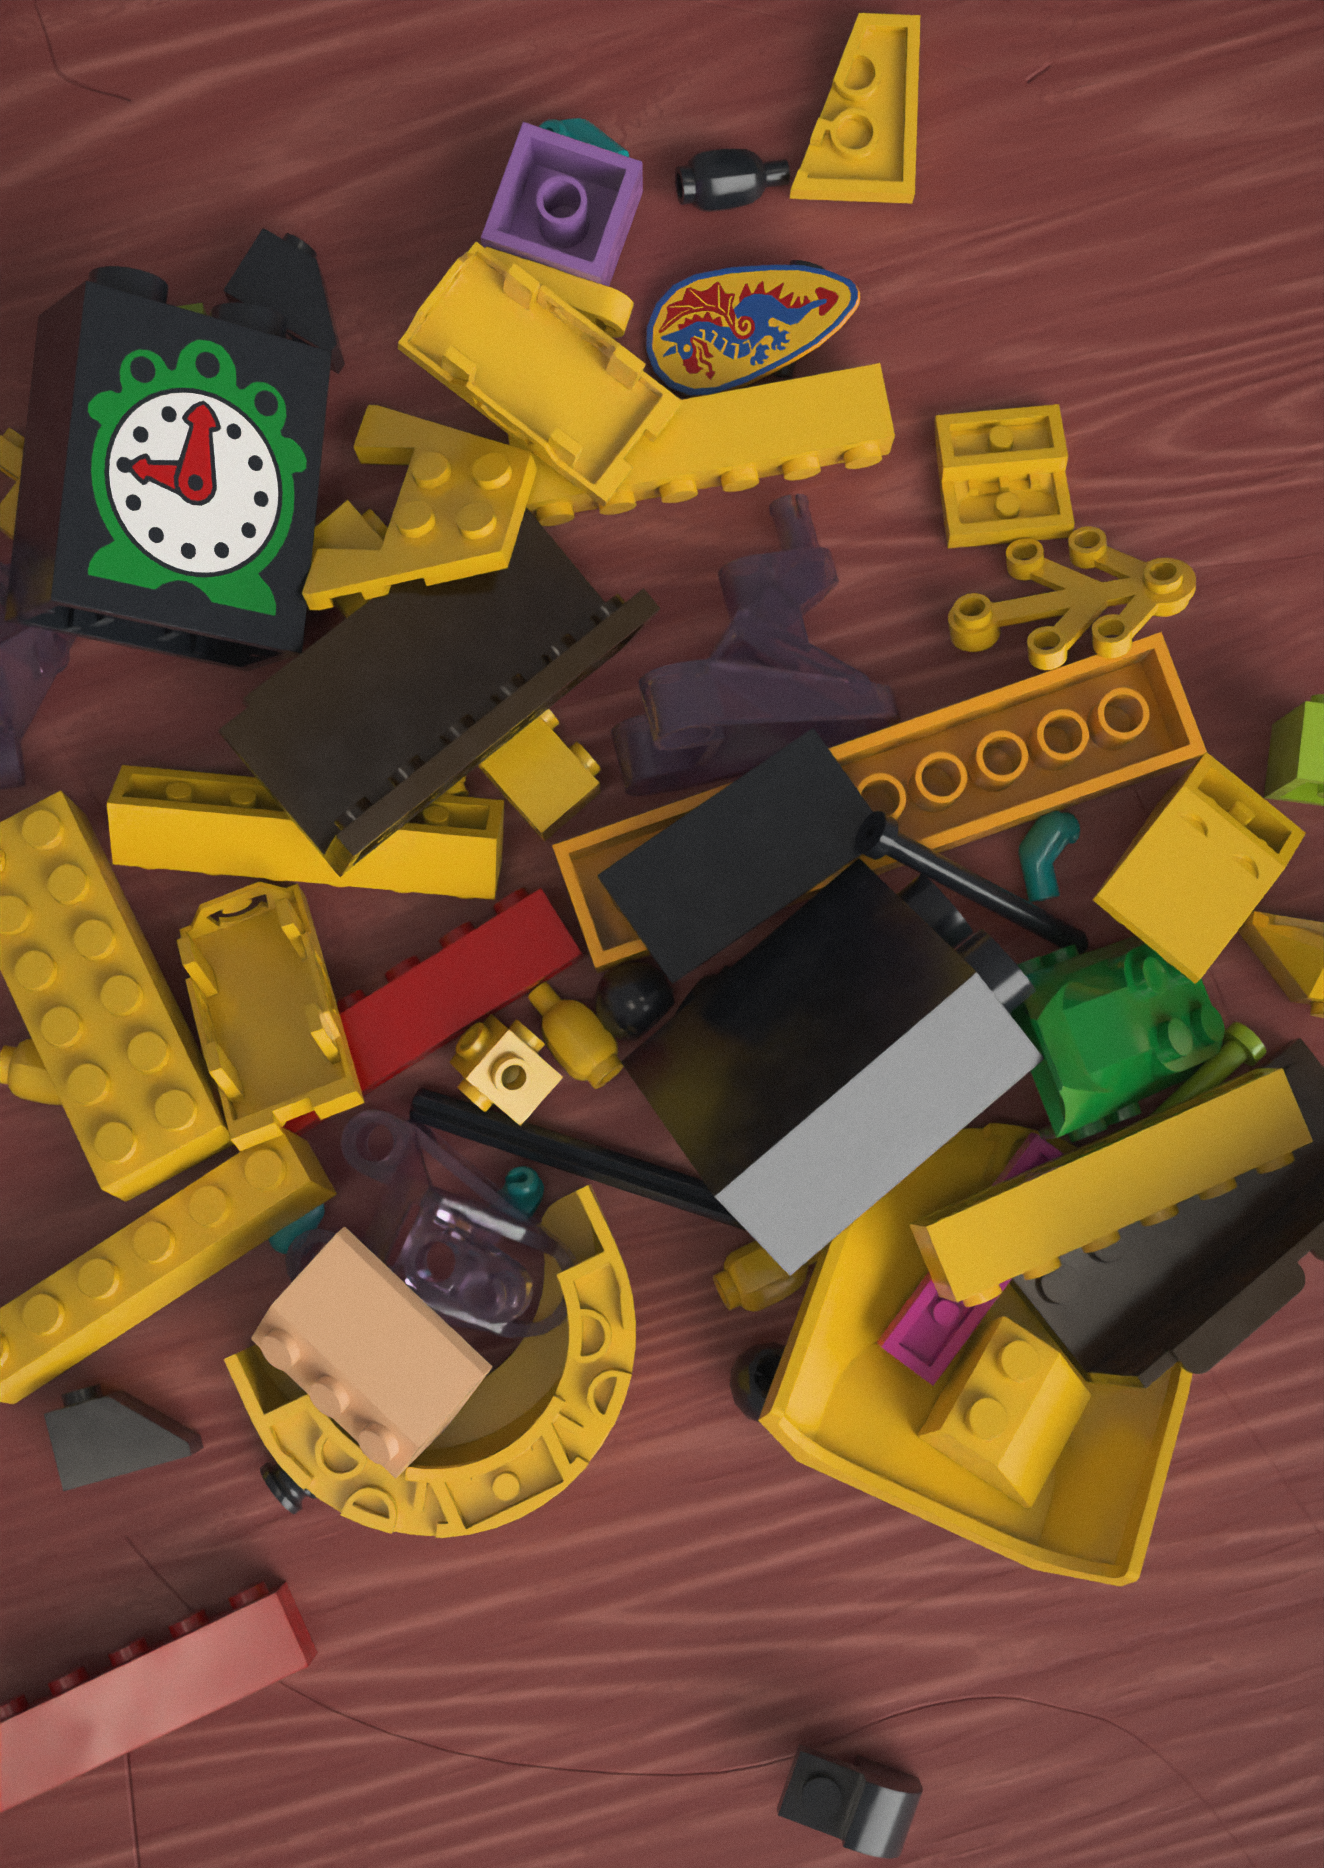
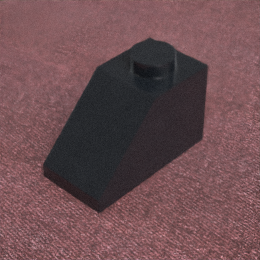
[223,228,345,374]
[44,1383,204,1491]

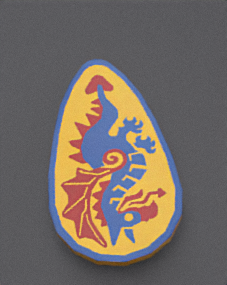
[646,265,860,398]

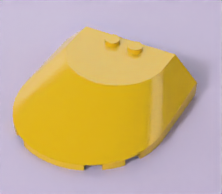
[758,1123,1192,1587]

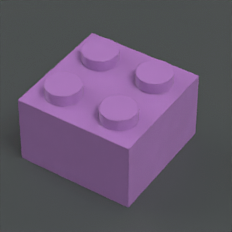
[481,122,643,287]

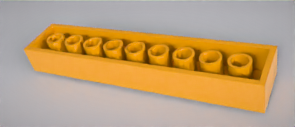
[552,632,1207,974]

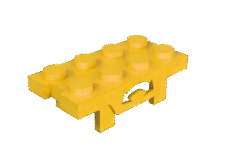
[398,242,683,507]
[177,881,365,1151]

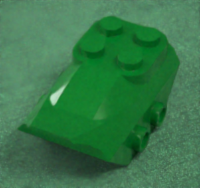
[1010,935,1225,1142]

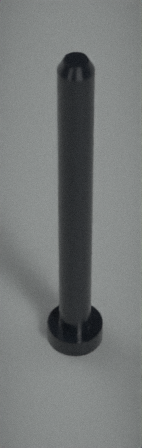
[855,811,1089,953]

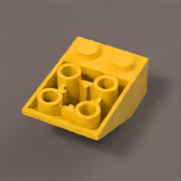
[1093,753,1306,984]

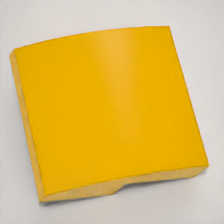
[934,404,1075,548]

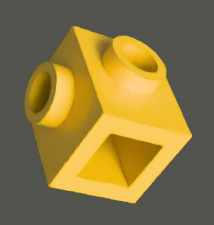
[449,1014,563,1126]

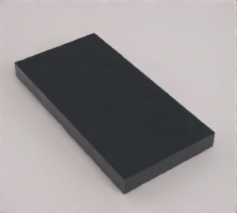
[597,727,873,985]

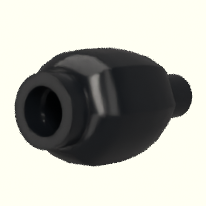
[675,149,790,212]

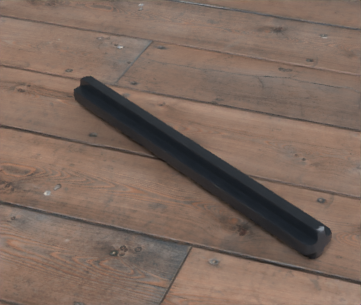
[409,1088,747,1231]

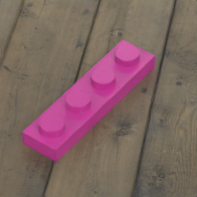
[876,1132,1063,1386]

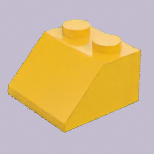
[917,1316,1092,1509]

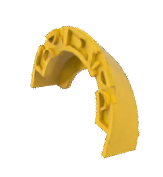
[224,1184,636,1538]

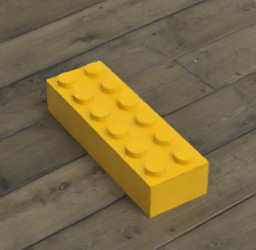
[0,790,234,1202]

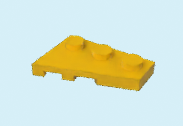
[790,13,921,204]

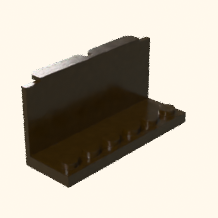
[218,507,660,877]
[1009,1038,1324,1388]

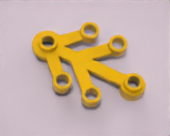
[948,526,1196,670]

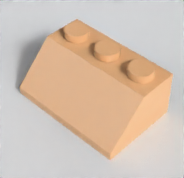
[251,1227,493,1479]

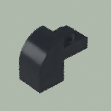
[777,1744,923,1859]

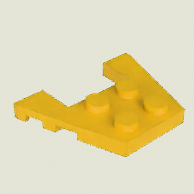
[302,405,537,610]

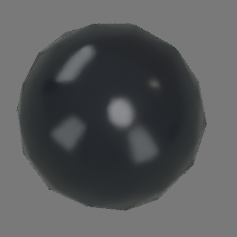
[595,961,675,1042]
[730,1342,785,1422]

